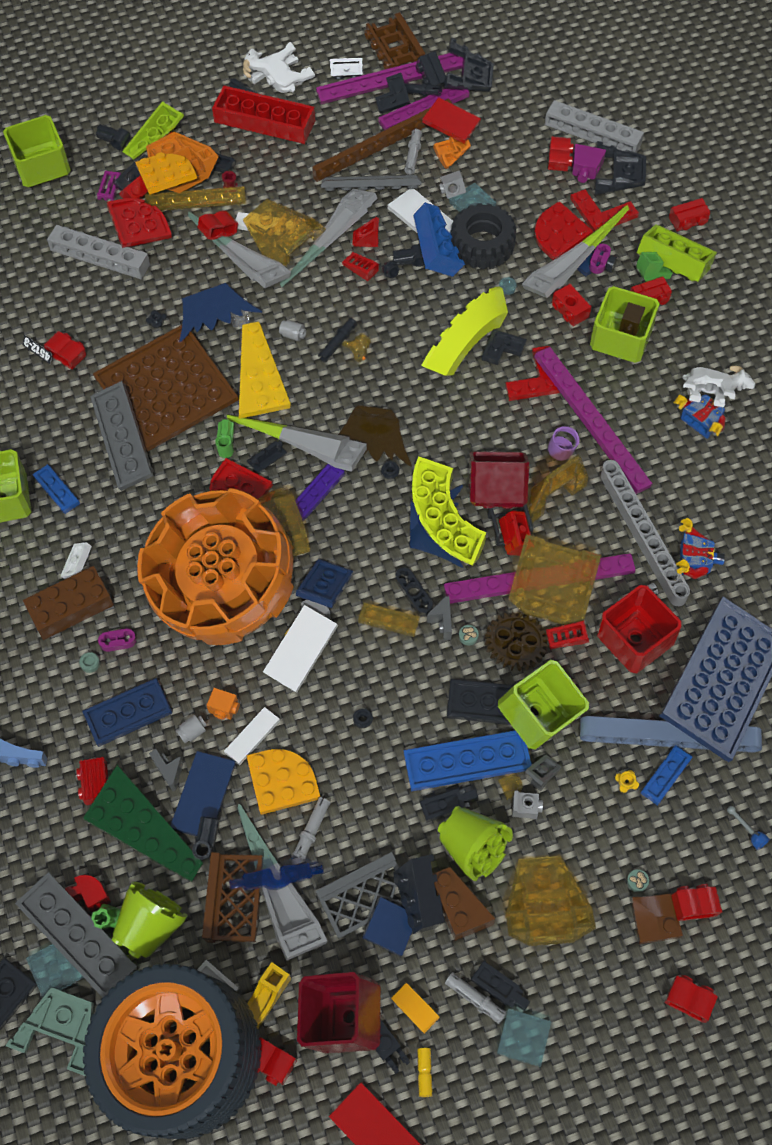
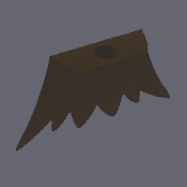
[338,405,412,467]

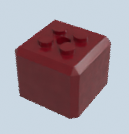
[469,451,529,509]
[297,972,381,1053]

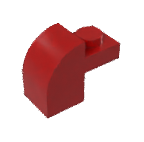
[65,875,111,912]

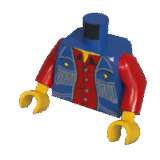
[673,395,726,439]
[676,518,725,579]

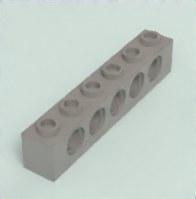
[545,100,644,153]
[47,225,150,279]

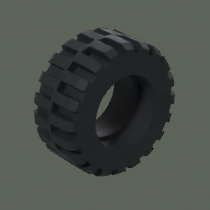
[451,203,516,269]

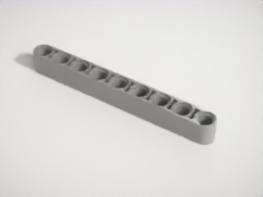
[600,460,690,607]

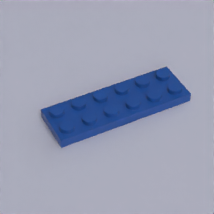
[403,731,532,791]

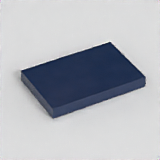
[296,559,353,608]

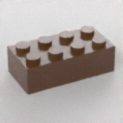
[23,566,114,640]

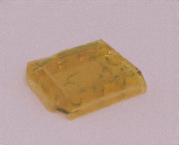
[508,534,601,624]

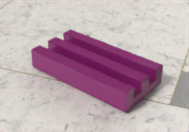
[97,171,121,201]

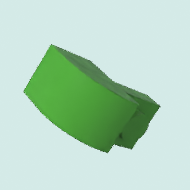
[636,252,673,282]

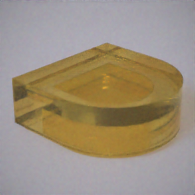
[498,775,523,800]

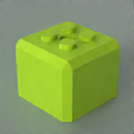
[3,115,71,187]
[590,286,659,363]
[0,449,31,522]
[498,660,589,749]

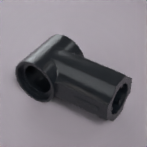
[96,124,131,150]
[392,244,425,267]
[192,816,220,860]

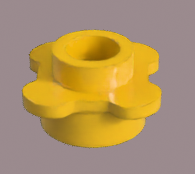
[615,770,639,793]

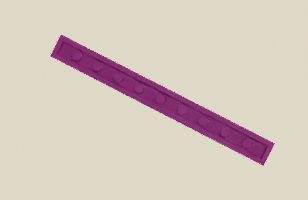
[316,53,463,105]
[534,347,652,494]
[444,553,636,604]

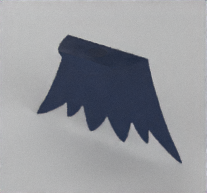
[179,283,262,342]
[410,485,464,568]

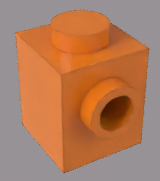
[206,688,240,720]

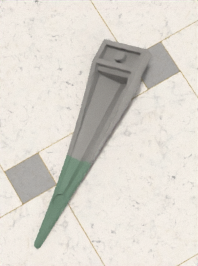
[280,189,378,287]
[188,212,291,288]
[238,804,327,960]

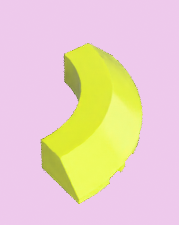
[422,287,508,376]
[412,456,486,566]

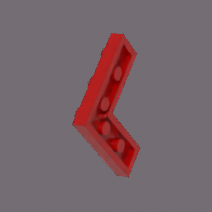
[570,189,639,233]
[505,346,560,401]

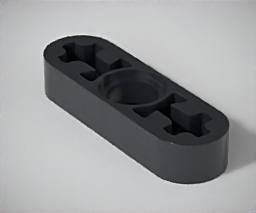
[395,567,433,617]

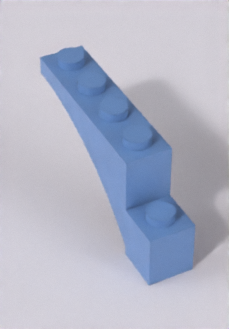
[0,739,48,768]

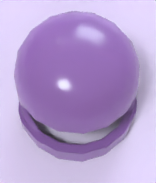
[548,427,579,461]

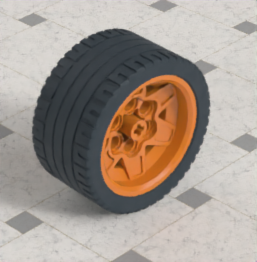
[83,964,261,1139]

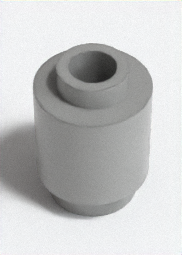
[279,320,307,341]
[176,715,207,743]

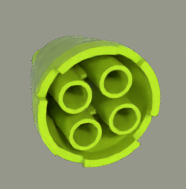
[438,806,513,881]
[111,882,188,959]

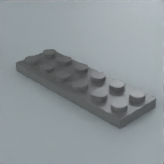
[90,381,154,491]
[15,872,137,998]

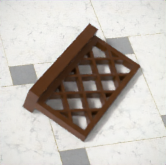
[202,853,264,943]

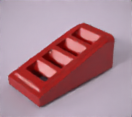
[342,252,379,281]
[546,621,590,649]

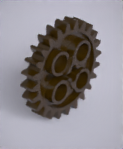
[484,612,548,672]

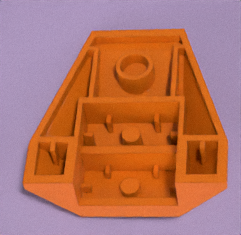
[146,132,218,193]

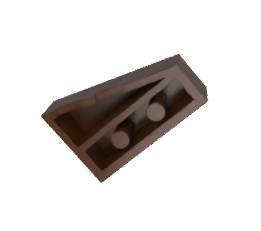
[433,867,495,941]

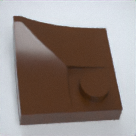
[631,893,683,945]

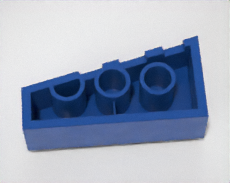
[413,202,465,277]

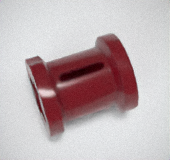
[222,171,238,193]

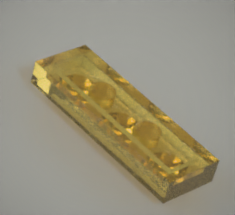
[358,603,420,637]

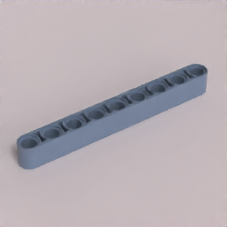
[580,716,762,752]

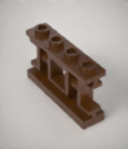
[364,12,425,70]

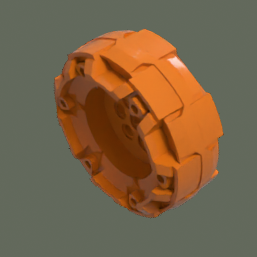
[137,488,294,645]

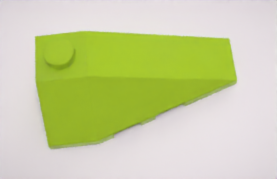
[122,101,184,160]

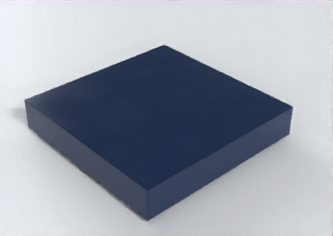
[362,897,412,956]

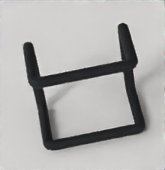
[488,504,533,546]

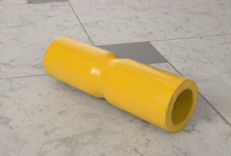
[417,1048,432,1097]

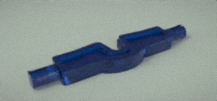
[229,863,324,891]

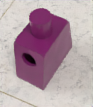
[572,144,606,183]

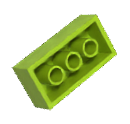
[637,224,717,282]

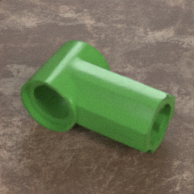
[215,419,235,458]
[91,904,121,929]

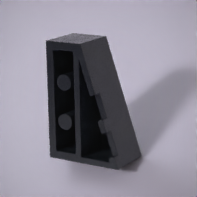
[393,854,445,934]

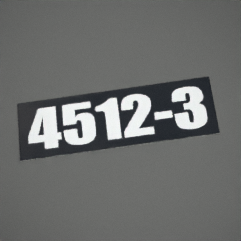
[22,335,52,364]

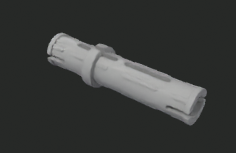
[404,129,422,174]
[293,797,331,859]
[445,972,507,1024]

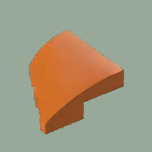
[433,137,471,169]

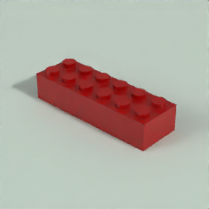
[212,86,315,144]

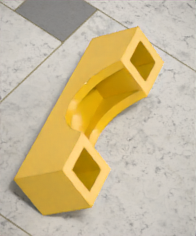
[247,962,291,1029]

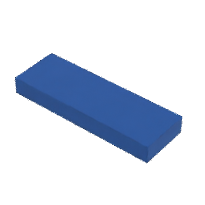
[33,464,80,514]
[641,745,692,806]

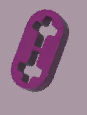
[589,244,611,274]
[98,629,137,652]

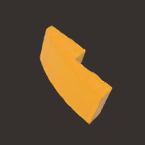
[391,983,440,1034]

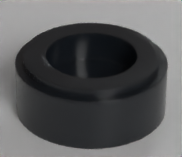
[605,255,618,273]

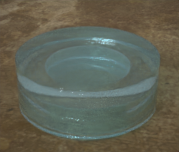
[499,277,516,295]

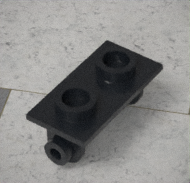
[247,440,287,473]

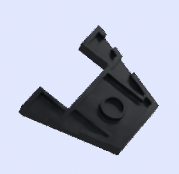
[444,37,494,92]
[595,141,646,195]

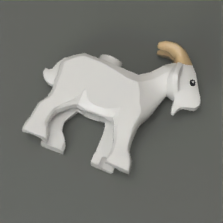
[243,42,315,93]
[683,366,755,407]

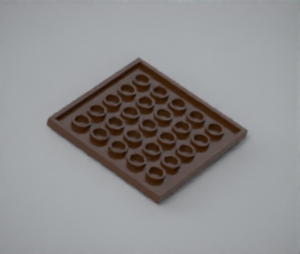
[93,325,239,452]

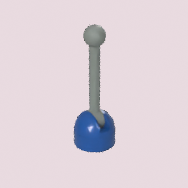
[727,806,770,850]

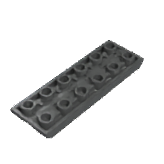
[321,175,421,191]

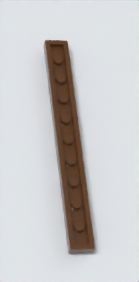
[312,98,452,182]

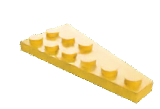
[239,322,291,419]

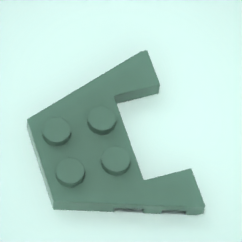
[6,987,94,1076]

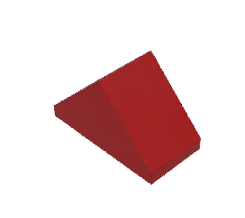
[352,217,379,247]

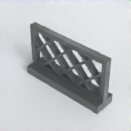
[315,852,403,939]

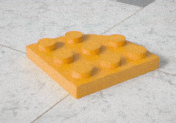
[135,152,197,195]
[246,749,320,815]

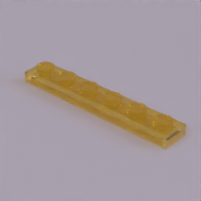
[145,186,246,211]

